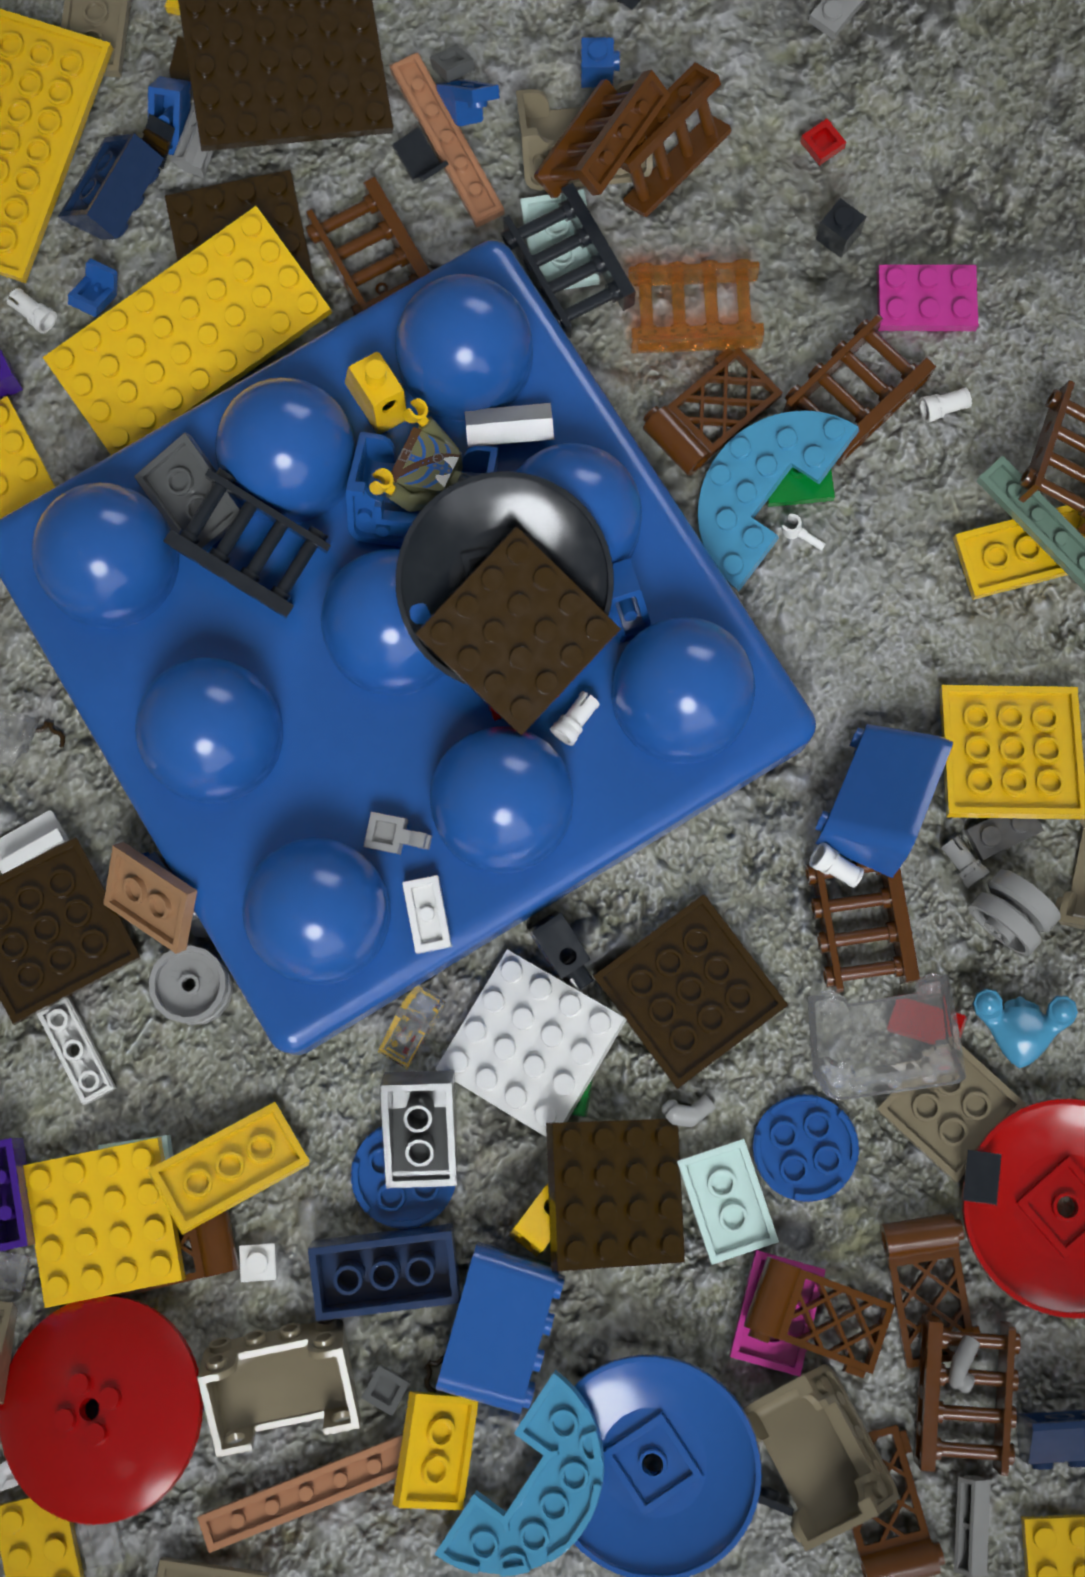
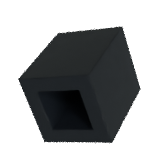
[815,198,866,258]

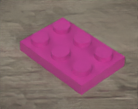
[877,265,979,331]
[729,1250,826,1377]

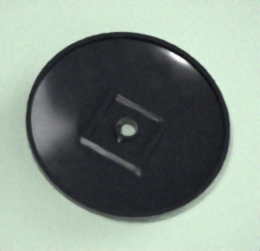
[395,471,614,685]

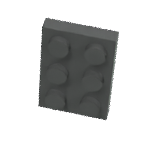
[134,433,242,551]

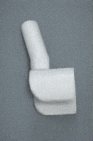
[782,514,826,551]

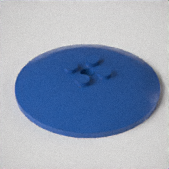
[543,1355,762,1577]

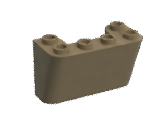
[197,1319,361,1458]

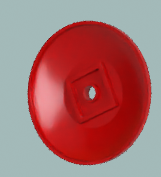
[962,1099,1085,1318]
[0,1296,203,1525]

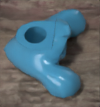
[972,988,1078,1069]

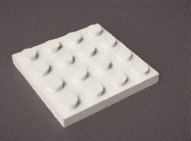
[435,950,627,1137]

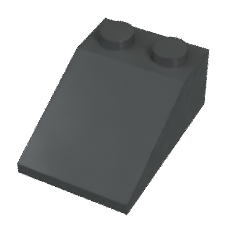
[380,1070,457,1188]

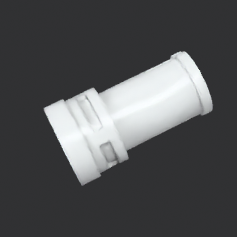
[7,288,57,334]
[919,387,972,423]
[550,691,600,746]
[809,842,864,888]

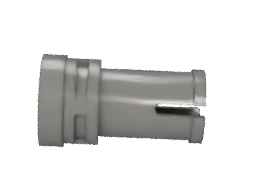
[941,835,990,888]

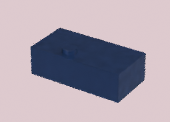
[308,1223,461,1321]

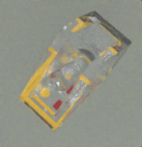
[378,985,447,1069]

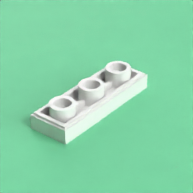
[37,997,116,1105]

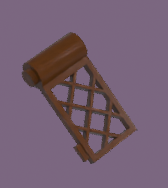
[643,347,783,476]
[107,1210,240,1297]
[880,1213,980,1368]
[743,1256,895,1379]
[851,1424,945,1577]

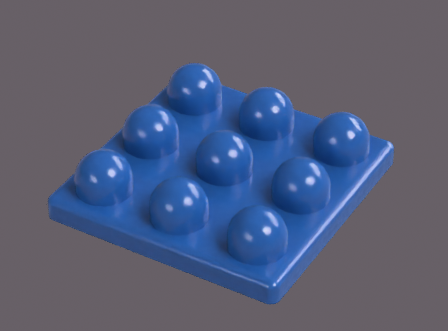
[0,240,816,1055]

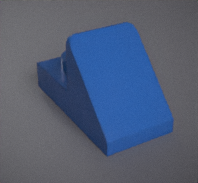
[436,79,500,127]

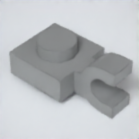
[363,812,432,855]

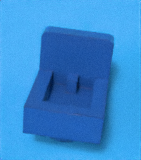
[68,259,118,318]

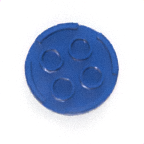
[752,1094,859,1202]
[351,1126,456,1229]

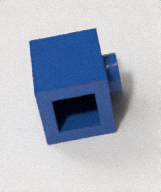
[581,37,620,88]

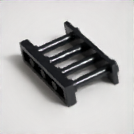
[501,183,636,339]
[163,468,331,619]

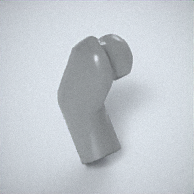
[662,1095,716,1127]
[948,1335,980,1393]

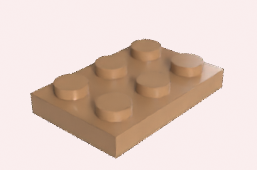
[104,842,197,954]

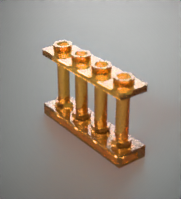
[628,259,764,354]

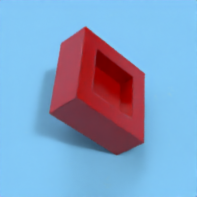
[800,118,846,166]

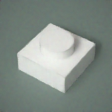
[239,1243,278,1282]

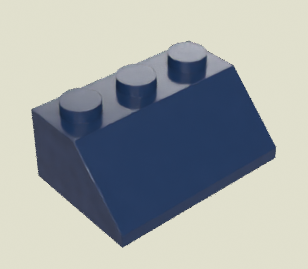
[58,133,164,240]
[1016,1409,1085,1470]

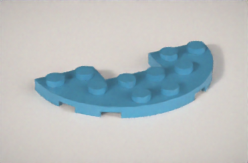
[698,411,860,592]
[434,1370,604,1577]

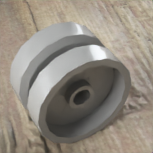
[968,869,1061,956]
[149,945,234,1026]

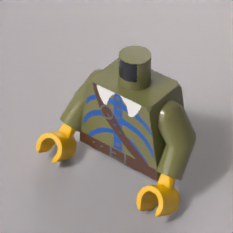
[369,398,472,512]

